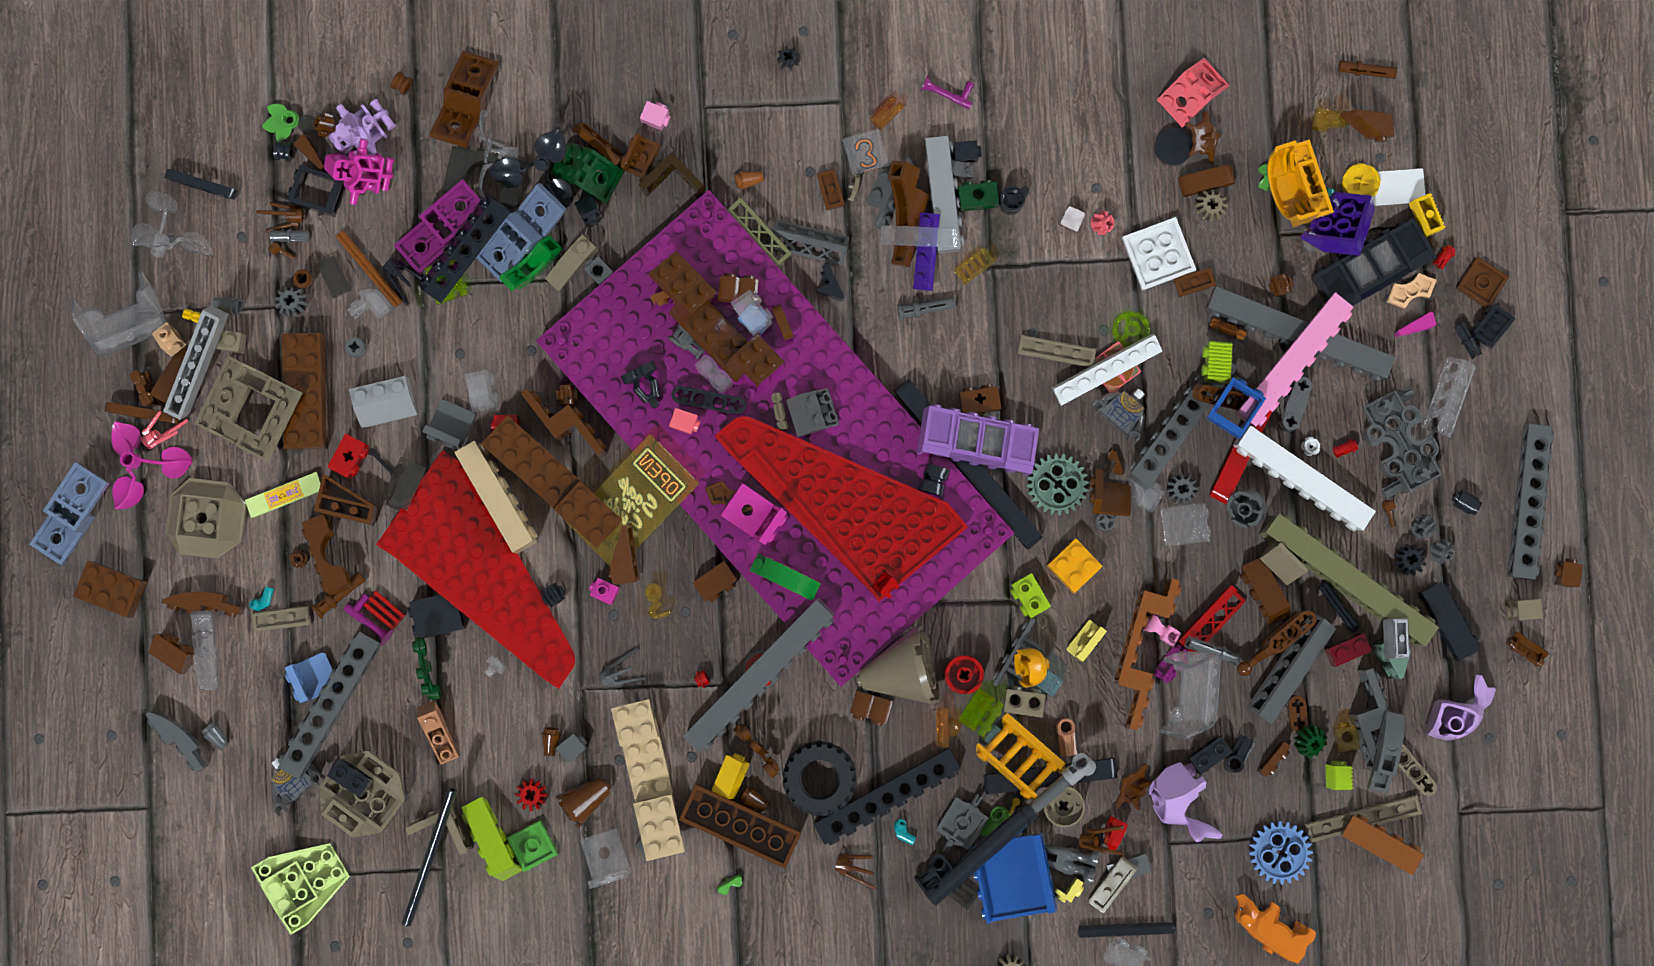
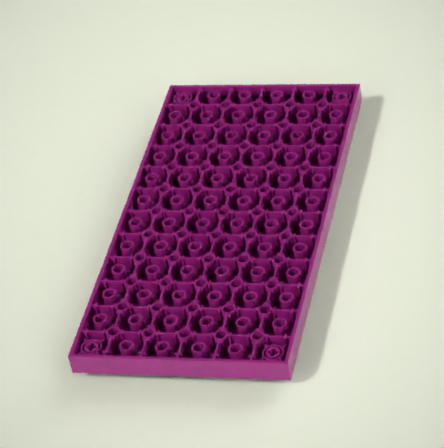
[536,190,1014,687]

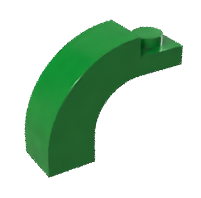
[499,235,562,292]
[750,553,821,601]

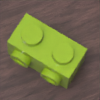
[1010,573,1051,618]

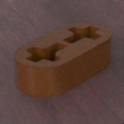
[771,304,794,341]
[1287,696,1308,732]

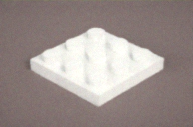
[1122,217,1196,291]

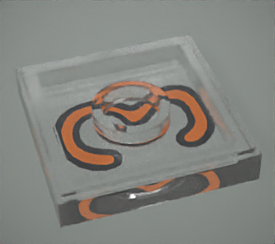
[842,129,889,176]

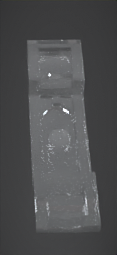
[880,226,958,248]

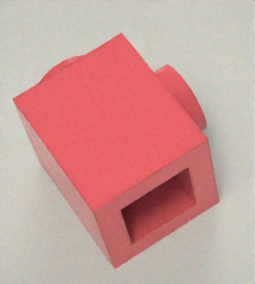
[669,408,700,435]

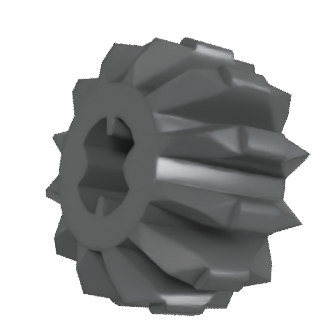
[275,285,308,318]
[1165,473,1199,506]

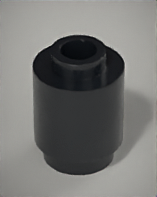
[1451,489,1482,515]

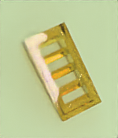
[954,247,996,285]

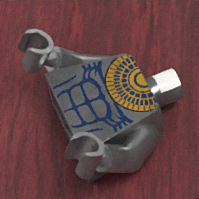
[1090,388,1145,445]
[271,757,325,817]

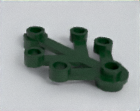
[412,636,441,700]

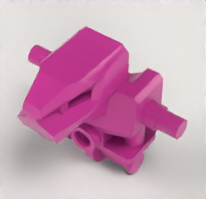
[324,138,395,205]

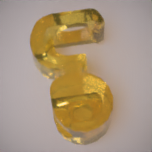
[645,583,672,620]

